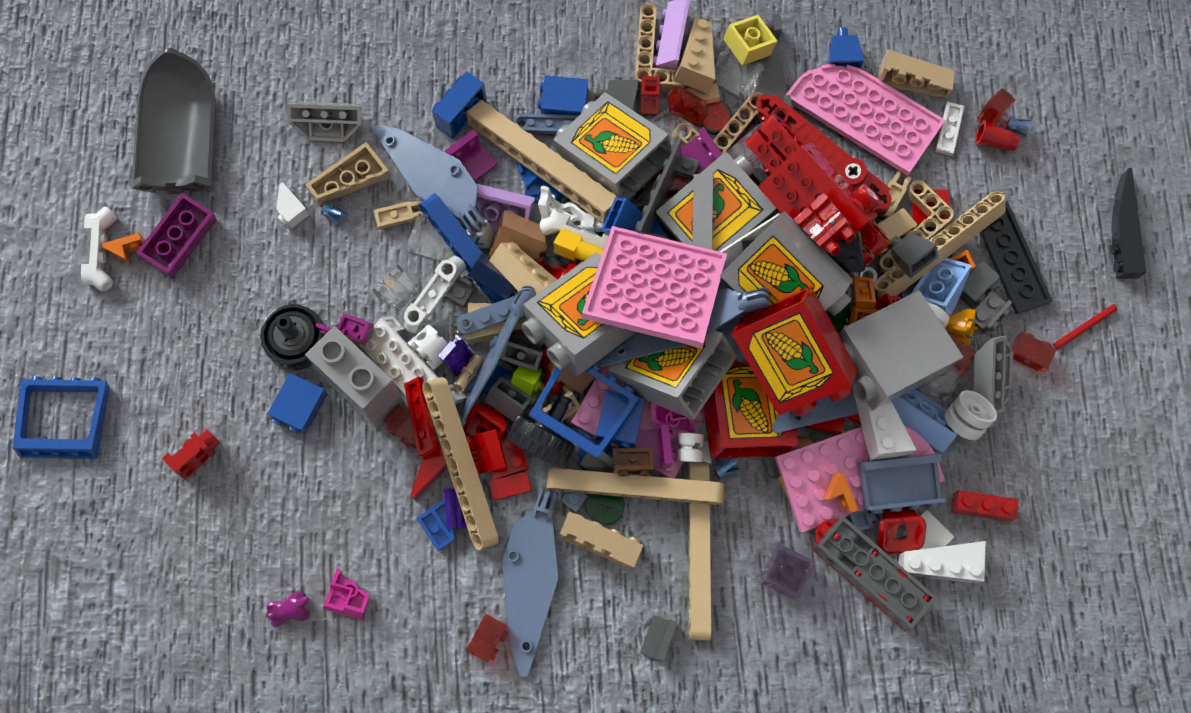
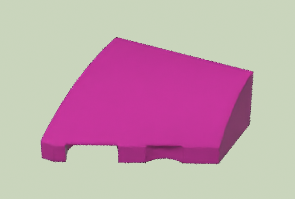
[649,402,695,433]
[323,569,370,620]

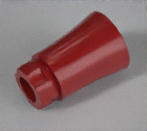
[975,120,1020,151]

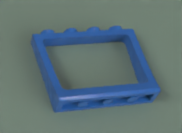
[529,365,639,458]
[13,376,110,459]

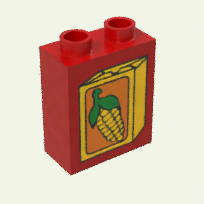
[731,287,858,416]
[703,360,798,459]

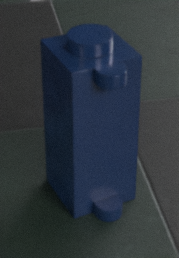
[467,253,518,300]

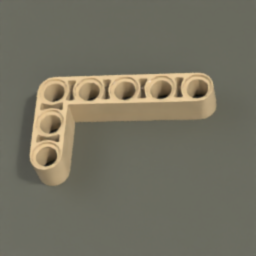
[635,3,687,92]
[672,92,762,154]
[879,180,954,273]

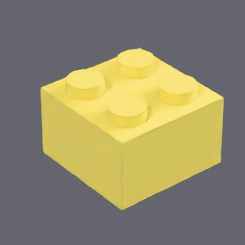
[723,15,777,66]

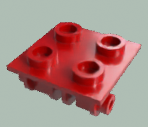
[466,429,507,475]

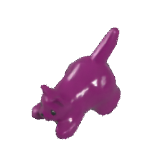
[266,591,310,627]

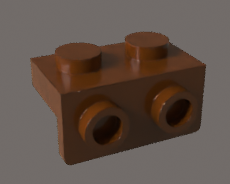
[612,448,655,477]

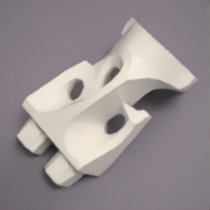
[538,186,603,234]

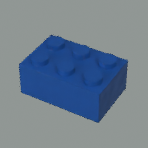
[432,71,487,139]

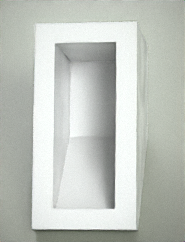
[276,182,309,229]

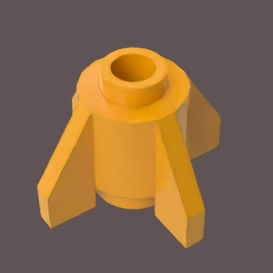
[945,309,979,348]

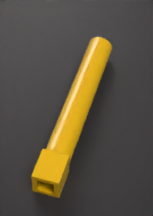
[553,228,604,261]

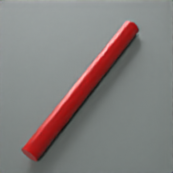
[1053,304,1117,350]

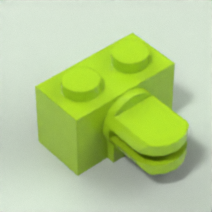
[511,365,543,406]

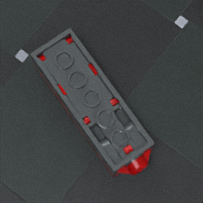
[811,516,937,631]

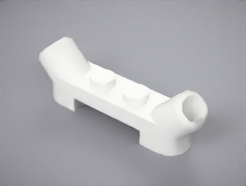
[81,207,117,292]
[540,208,609,249]
[404,256,466,334]

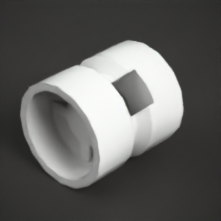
[677,433,704,463]

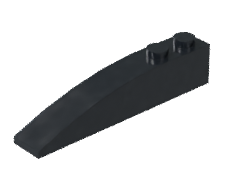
[1111,168,1146,279]

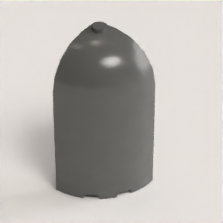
[131,48,215,194]

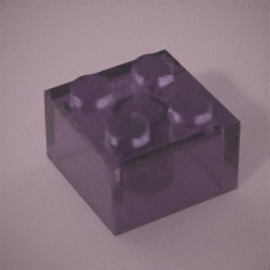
[759,543,815,600]

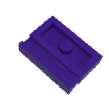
[438,335,474,377]
[444,488,468,529]

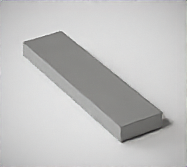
[692,174,714,250]

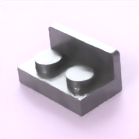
[444,276,475,308]
[971,291,1012,333]

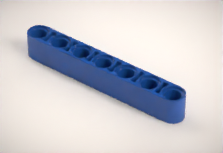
[418,193,513,304]

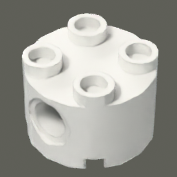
[407,325,448,371]

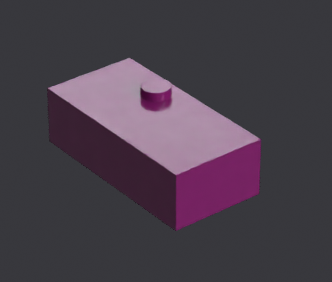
[136,193,217,279]

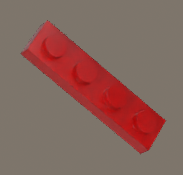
[404,376,438,457]

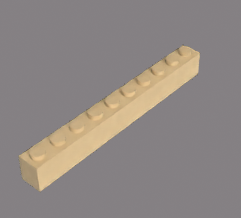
[466,100,617,224]

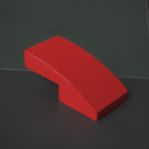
[640,76,660,115]

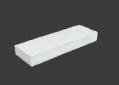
[935,101,965,156]

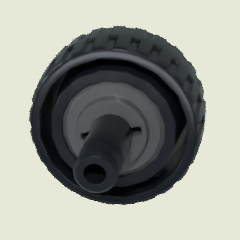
[260,304,325,370]
[507,393,575,469]

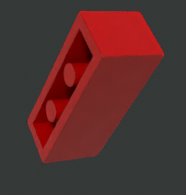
[951,490,1019,523]

